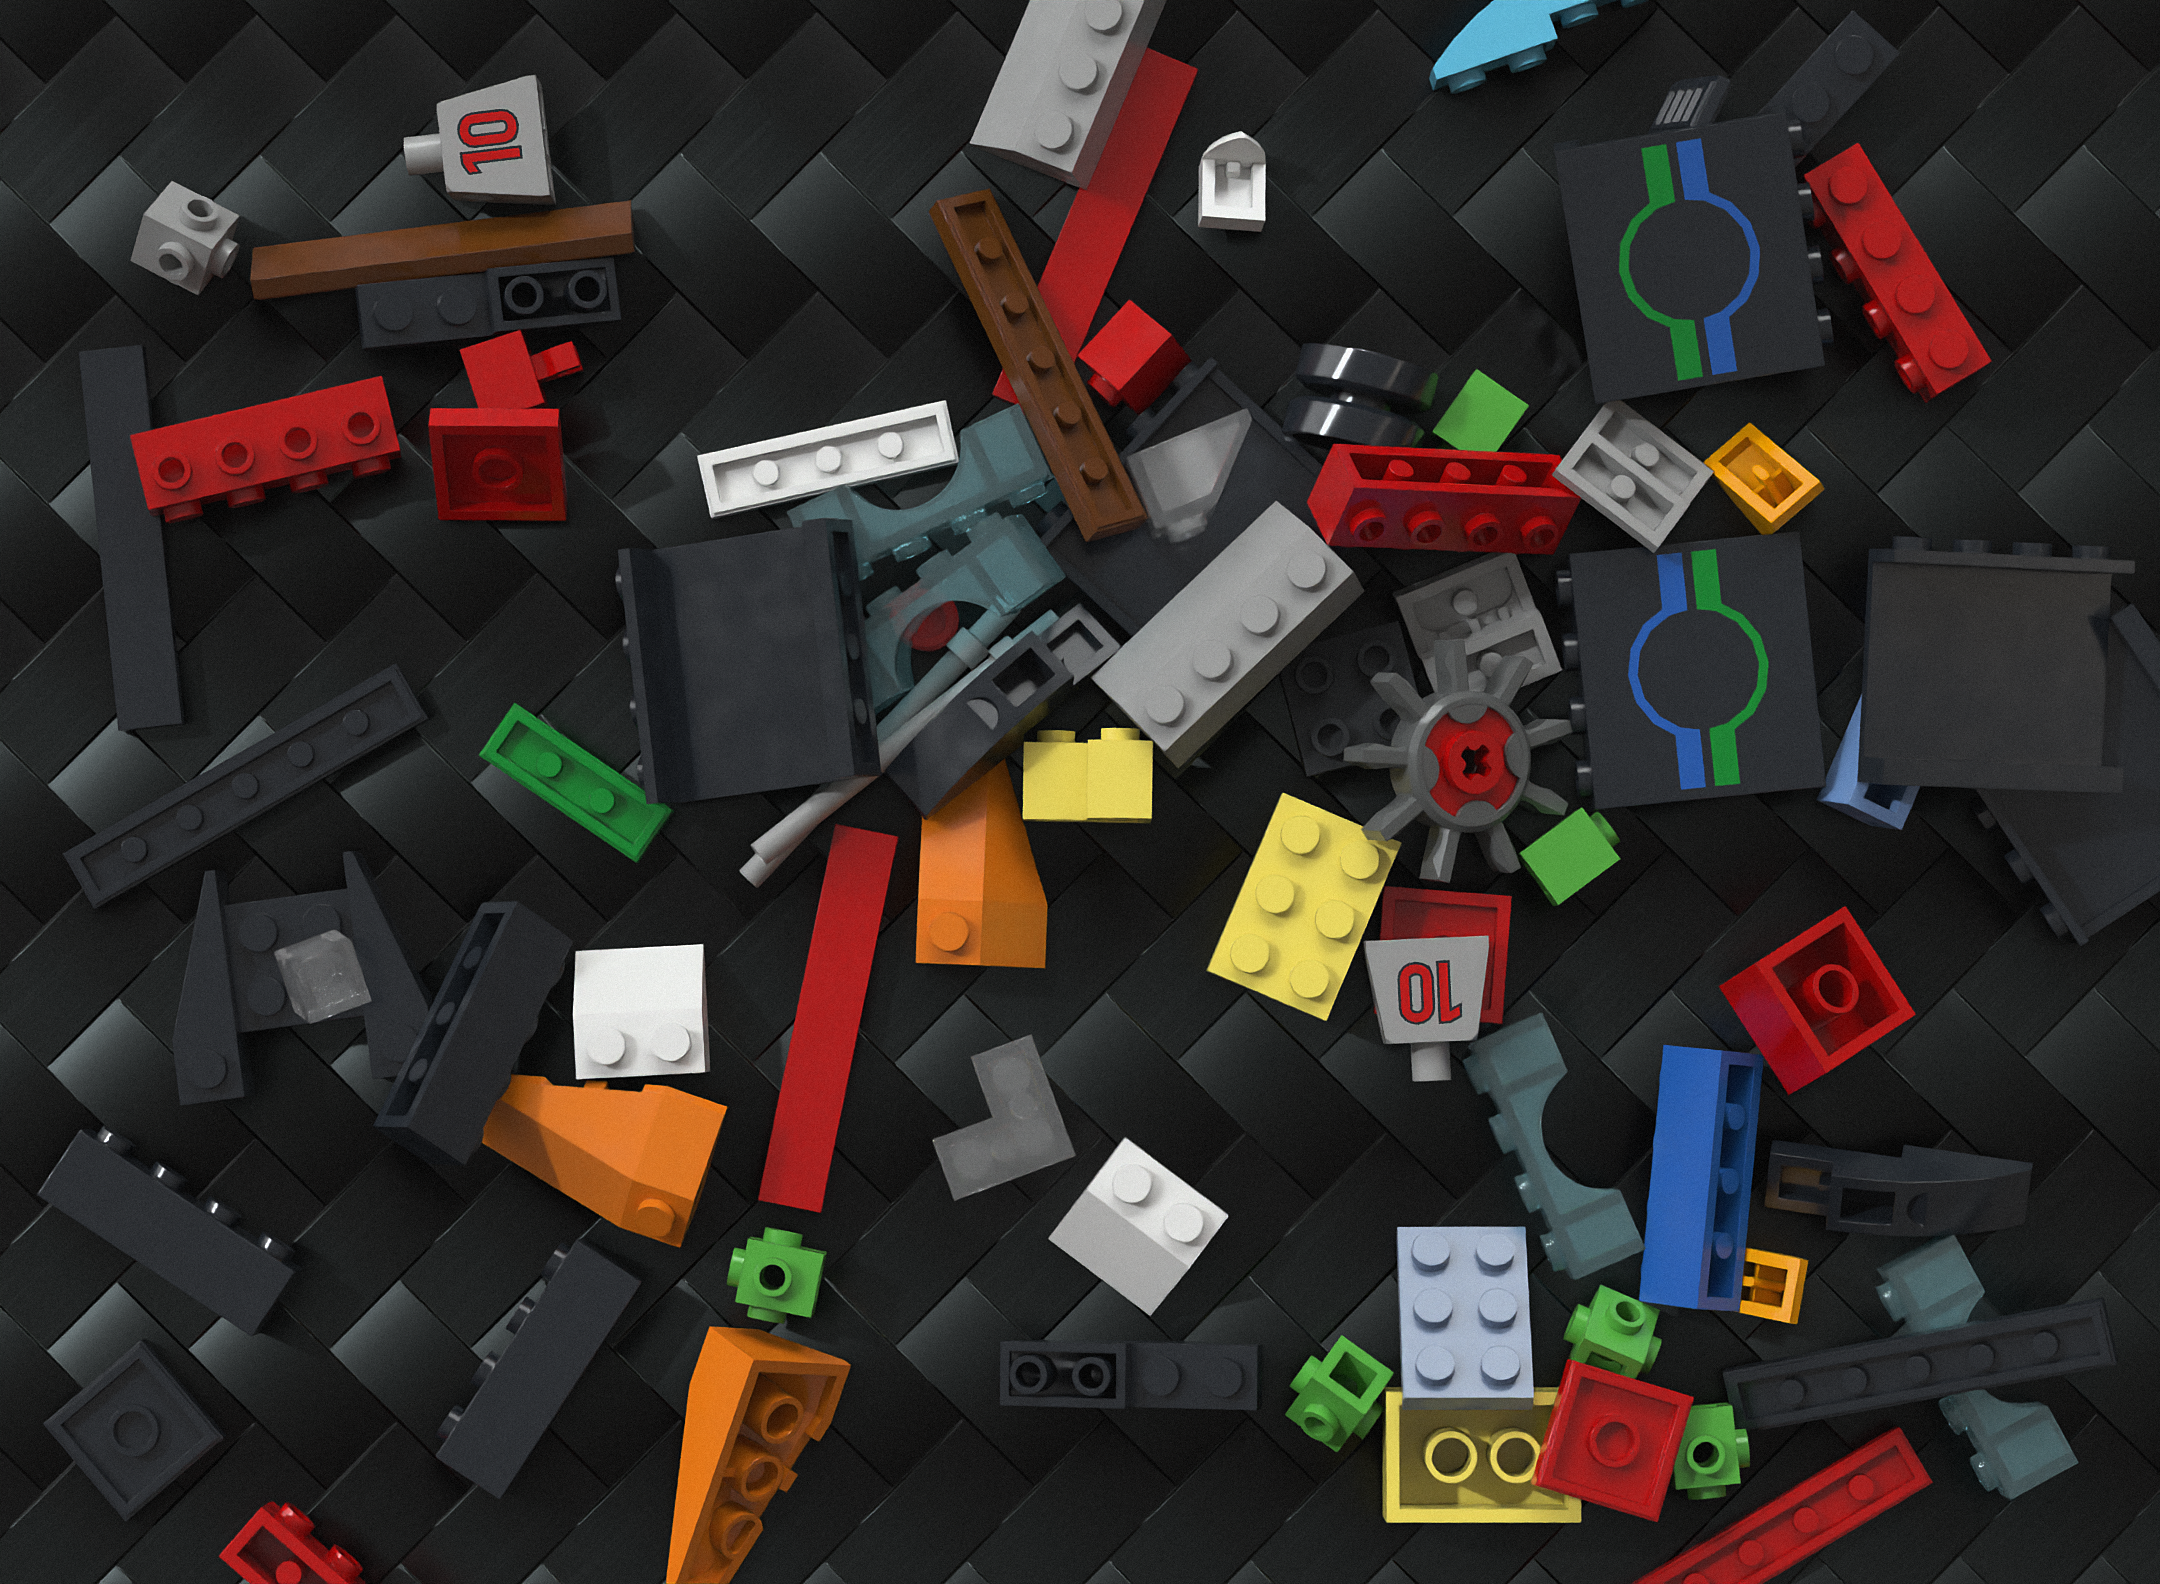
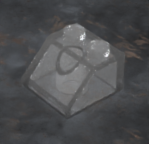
[1125,408,1252,544]

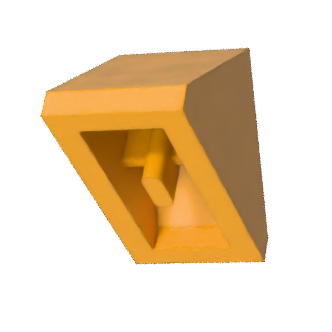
[1703,422,1825,535]
[1734,1247,1809,1324]

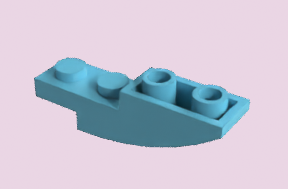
[1429,0,1649,94]

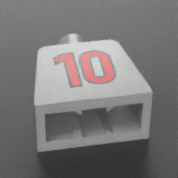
[404,75,556,205]
[1363,936,1489,1081]

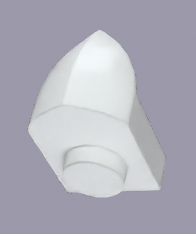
[1198,131,1266,232]

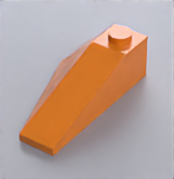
[916,759,1048,968]
[482,1074,727,1248]
[666,1326,851,1584]

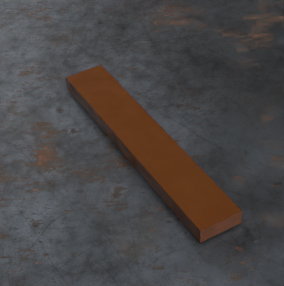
[929,188,1148,543]
[250,200,635,300]

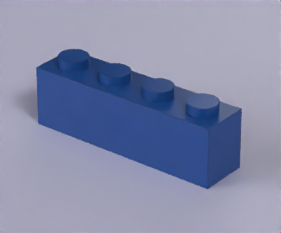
[1639,1045,1764,1312]

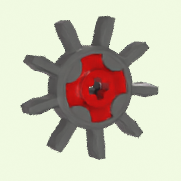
[1343,639,1573,883]

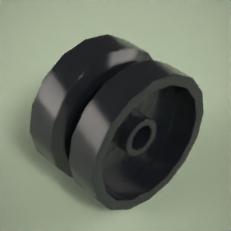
[1282,343,1439,451]

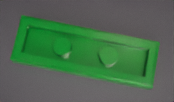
[479,703,674,863]

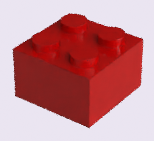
[1719,906,1916,1095]

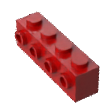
[1797,143,1992,403]
[130,376,401,523]
[1307,444,1581,555]
[219,1501,367,1584]

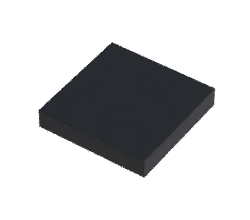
[43,1339,226,1521]

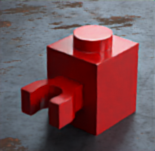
[460,330,584,409]

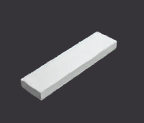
[697,400,960,520]

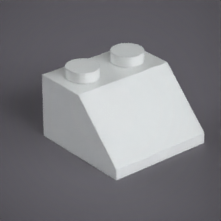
[573,944,710,1079]
[1048,1137,1228,1316]

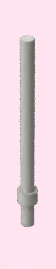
[739,594,1021,888]
[751,609,1060,865]

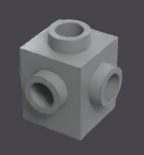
[130,181,240,295]

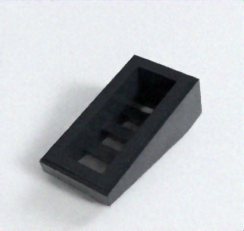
[1649,75,1732,134]

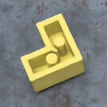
[1023,728,1153,823]

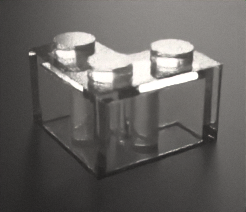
[932,1035,1076,1201]

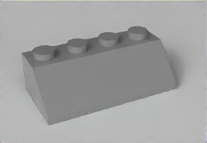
[970,0,1167,190]
[1091,501,1364,768]

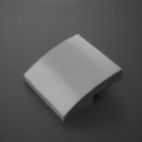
[1551,400,1714,553]
[1392,552,1562,693]

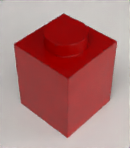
[1077,299,1192,416]

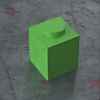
[1429,369,1529,452]
[1517,807,1620,906]

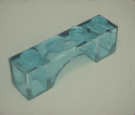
[787,403,1055,581]
[864,512,1066,716]
[1462,1012,1645,1280]
[1876,1235,2079,1500]

